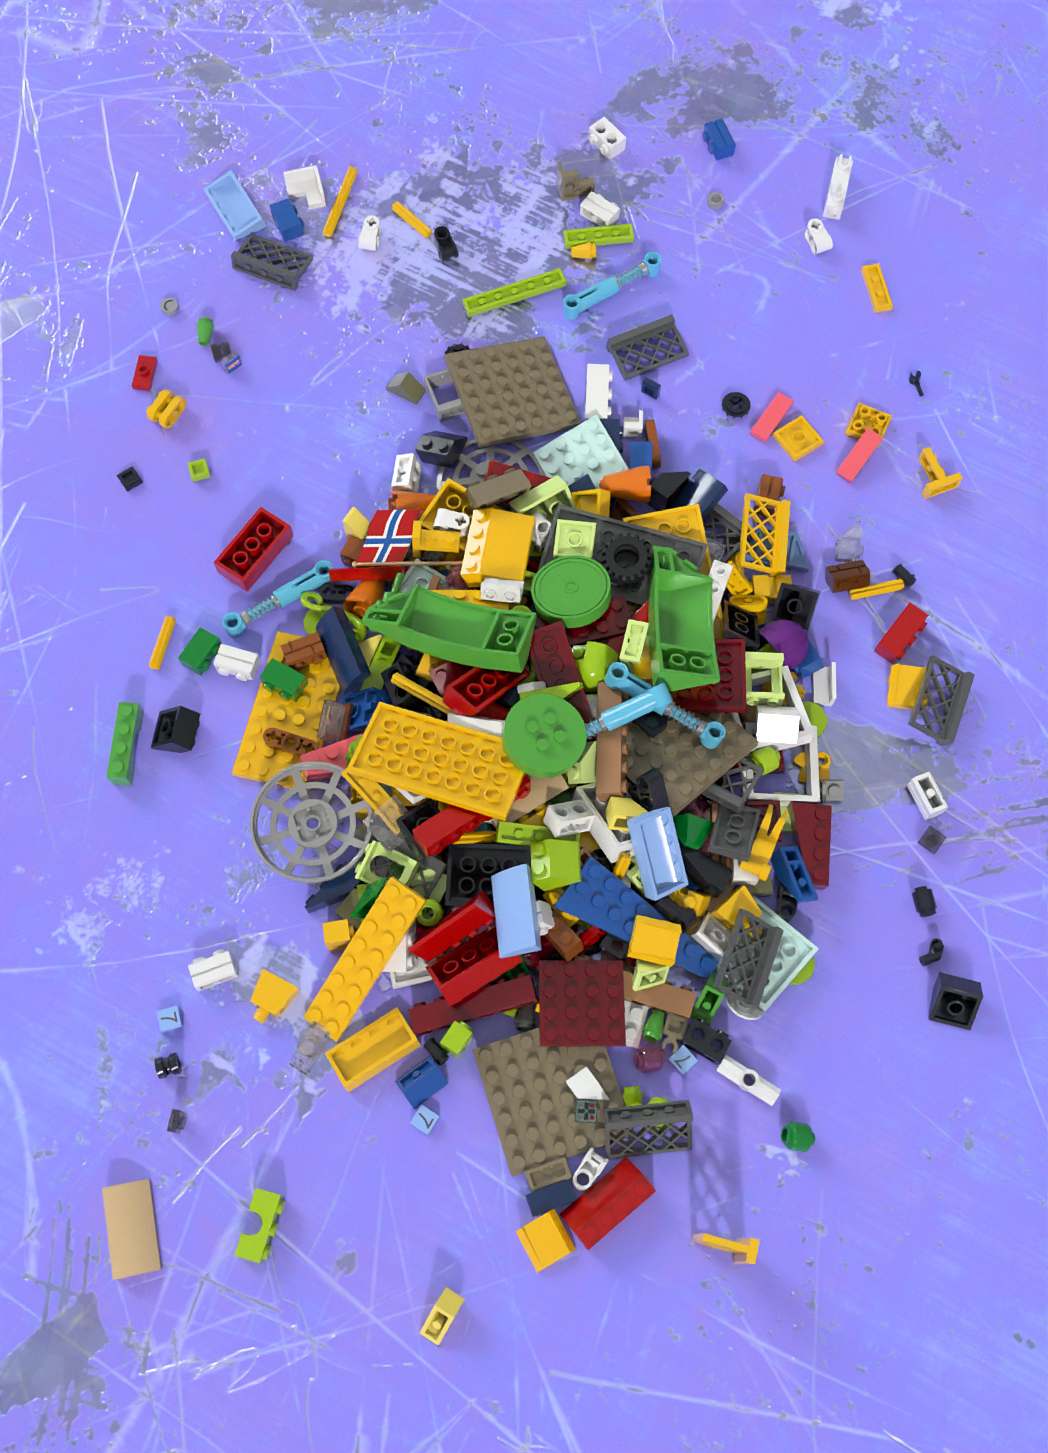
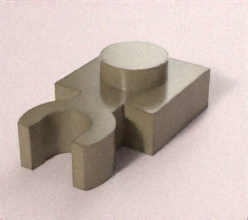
[661,1013,689,1054]

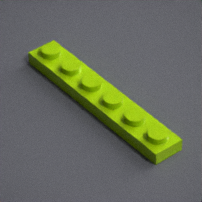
[462,268,567,317]

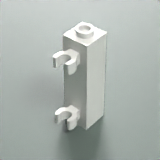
[823,154,853,220]

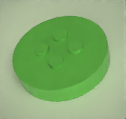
[531,555,612,628]
[501,694,587,778]

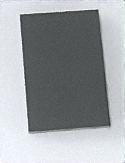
[708,804,761,862]

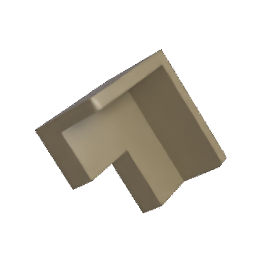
[556,161,595,201]

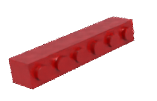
[412,775,531,857]

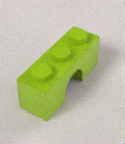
[234,1188,285,1263]

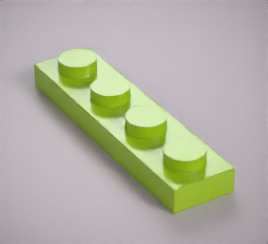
[563,223,634,249]
[495,821,580,846]

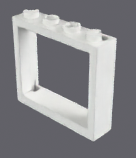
[726,665,814,759]
[740,722,820,806]

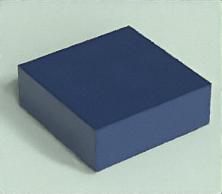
[641,377,661,399]

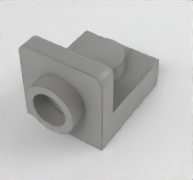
[819,779,844,803]

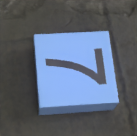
[156,1006,183,1033]
[668,1045,698,1076]
[410,1104,440,1135]

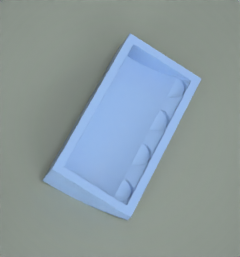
[203,170,267,240]
[627,807,689,901]
[491,864,542,958]

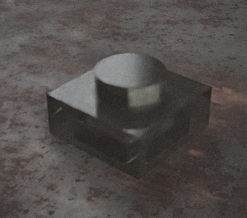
[917,826,947,854]
[167,1109,186,1134]

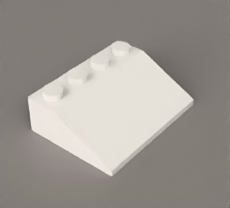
[572,779,635,863]

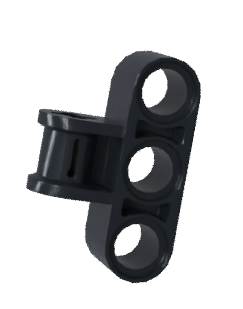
[628,768,669,812]

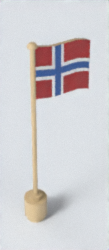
[352,509,527,570]

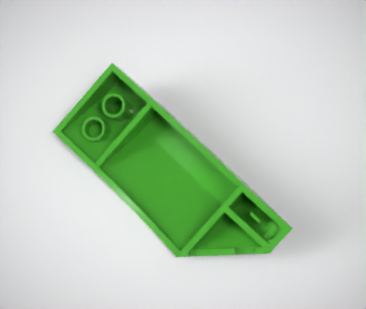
[648,545,720,691]
[361,584,537,673]

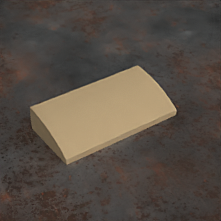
[491,773,569,830]
[102,1179,162,1280]

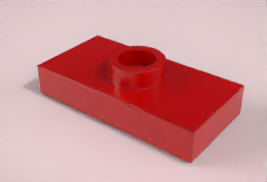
[131,355,158,391]
[577,926,608,956]

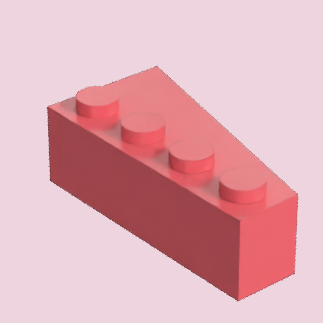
[299,733,364,782]

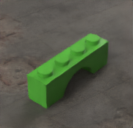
[106,702,144,785]

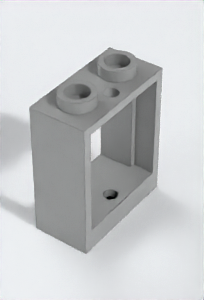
[424,368,465,422]

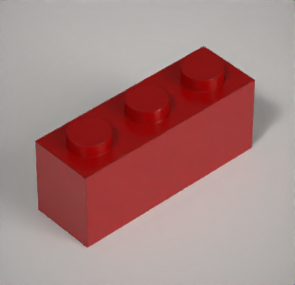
[874,602,929,664]

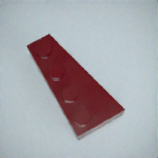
[787,802,832,890]

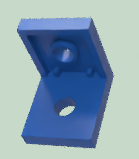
[342,687,394,734]

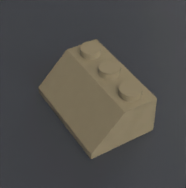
[465,468,532,511]

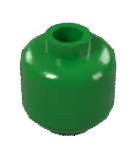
[781,1121,815,1152]

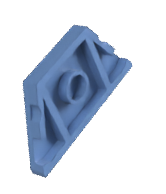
[739,526,810,572]

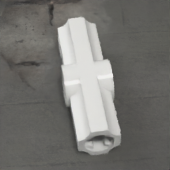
[716,1055,781,1106]

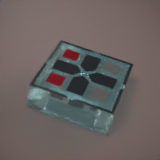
[575,1099,598,1123]

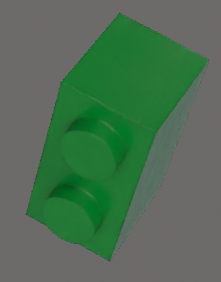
[178,627,222,676]
[260,658,308,702]

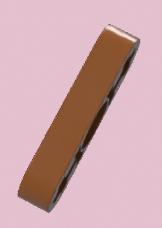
[644,419,661,468]
[263,728,319,757]

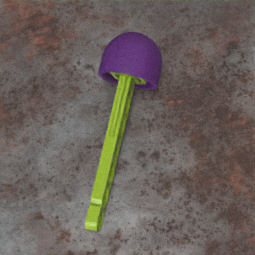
[751,620,809,674]

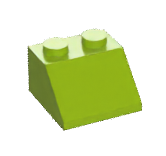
[530,839,581,892]

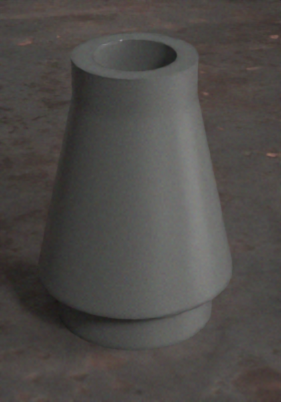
[515,1004,535,1032]

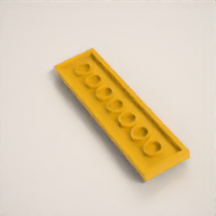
[303,877,427,1042]

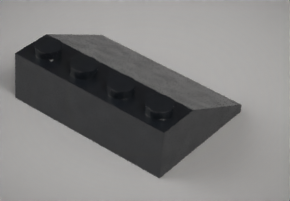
[445,843,531,906]

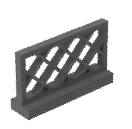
[231,234,313,291]
[606,314,689,381]
[703,503,753,563]
[908,655,975,746]
[701,758,764,814]
[353,823,447,899]
[713,908,784,1008]
[603,1100,693,1159]

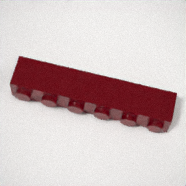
[408,973,539,1036]

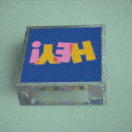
[221,351,242,375]

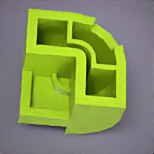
[572,641,619,692]

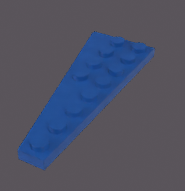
[553,857,719,979]

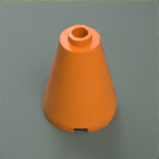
[599,465,651,503]
[388,490,436,521]
[343,580,386,620]

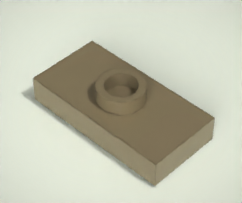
[524,1156,572,1193]

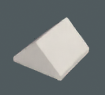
[755,705,800,745]
[688,912,740,964]

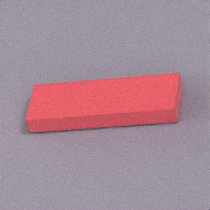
[750,392,794,443]
[836,428,883,483]

